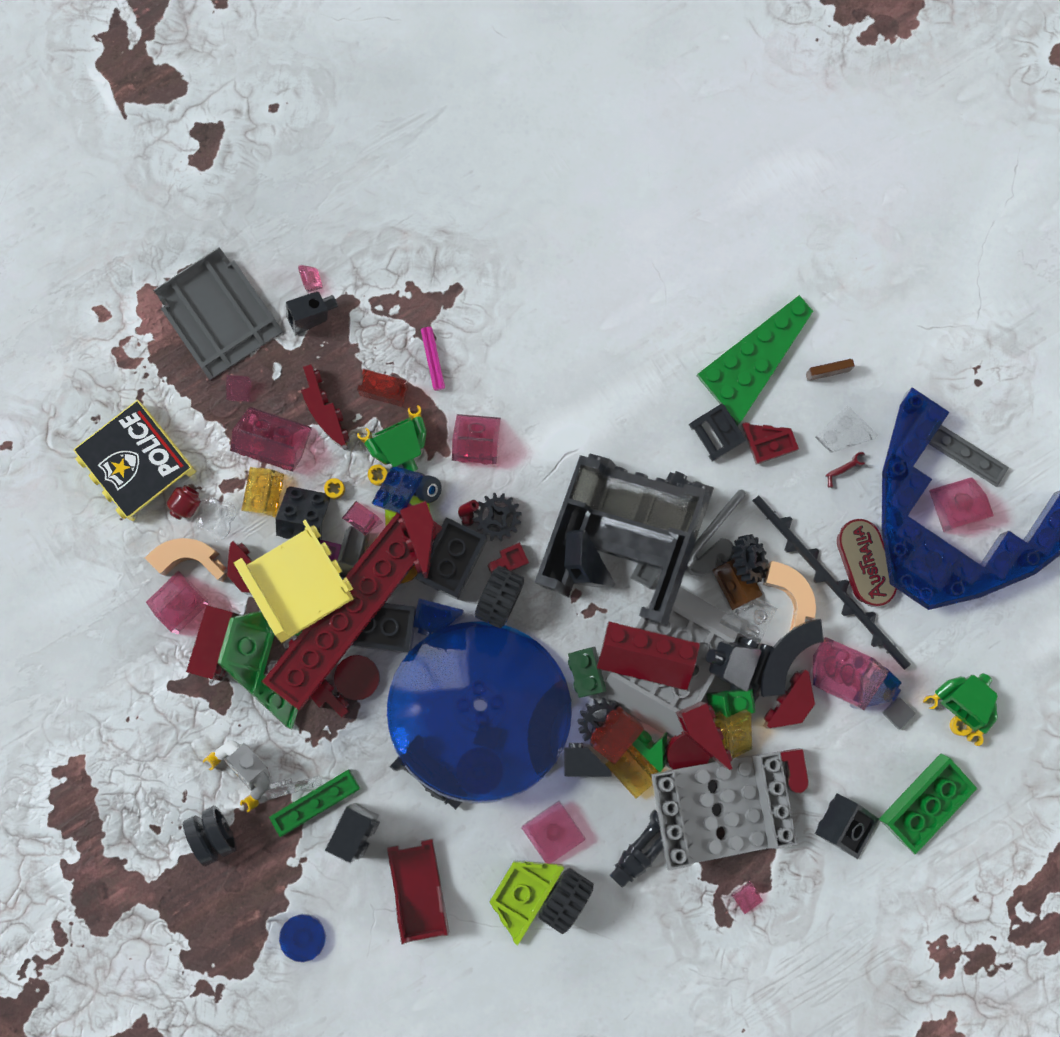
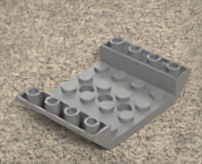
[597,587,742,738]
[651,752,797,870]

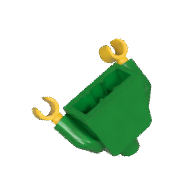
[357,405,427,474]
[923,673,998,746]

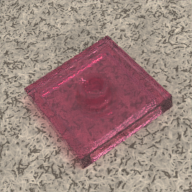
[521,800,586,864]

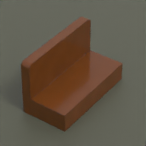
[712,559,762,610]

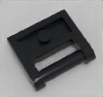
[689,403,746,462]

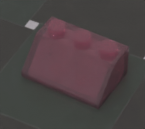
[230,407,312,472]
[813,637,889,711]

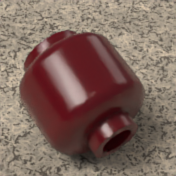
[167,485,201,520]

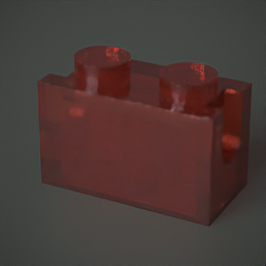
[357,369,408,407]
[590,706,644,765]

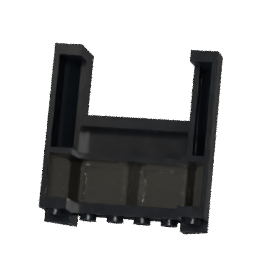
[535,453,714,626]

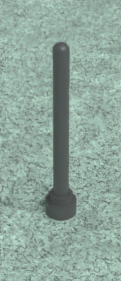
[686,490,746,572]

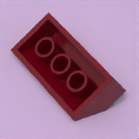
[597,621,700,691]

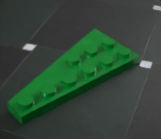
[697,295,813,426]

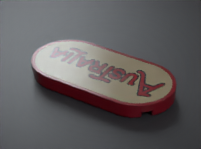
[837,519,897,607]

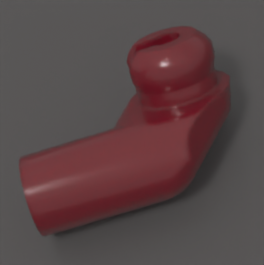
[458,500,479,526]

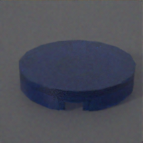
[279,914,326,962]

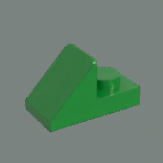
[707,689,755,719]
[627,726,668,772]

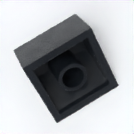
[564,743,612,777]
[815,793,879,859]

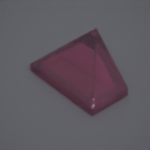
[342,501,383,536]

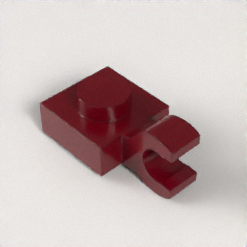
[487,542,529,573]

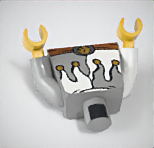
[203,740,270,812]

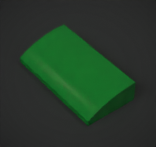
[879,753,978,855]

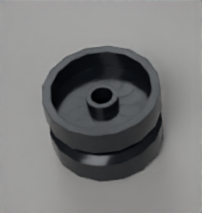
[183,806,237,867]

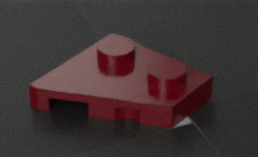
[741,422,799,465]

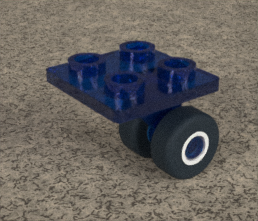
[372,466,442,514]

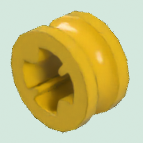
[368,464,388,486]
[324,478,345,500]
[949,716,972,736]

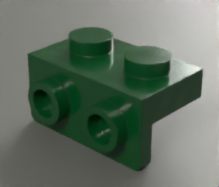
[568,647,607,698]

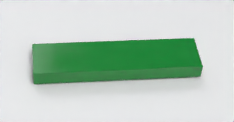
[269,769,361,837]

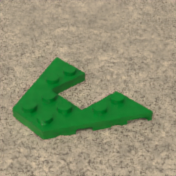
[218,611,303,729]

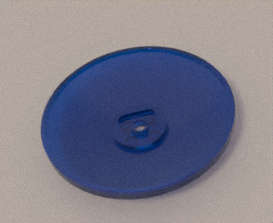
[387,621,572,803]

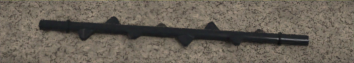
[752,495,911,670]

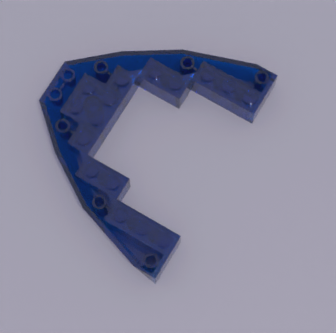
[882,387,1060,610]

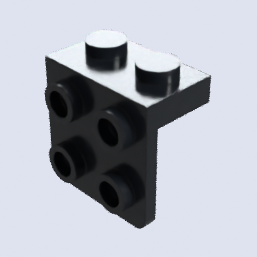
[275,486,330,542]

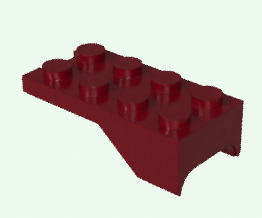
[387,838,450,944]

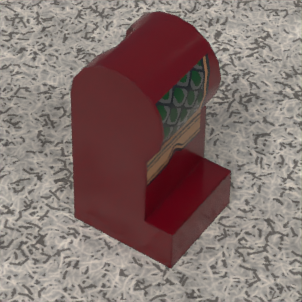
[778,748,809,793]

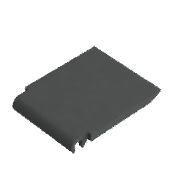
[153,247,283,381]

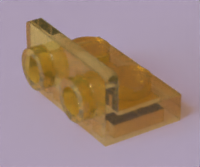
[241,467,284,517]
[715,709,752,759]
[605,742,659,798]

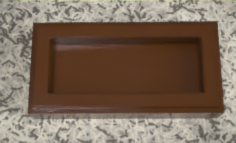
[806,359,855,381]

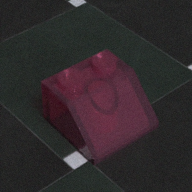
[452,414,501,465]
[929,477,994,532]
[146,570,210,634]

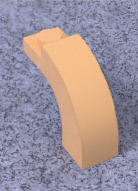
[145,538,228,582]
[763,561,816,631]

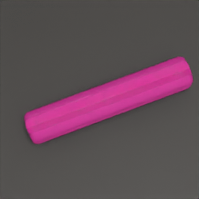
[421,327,445,391]

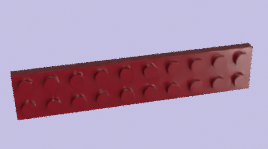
[262,501,442,711]

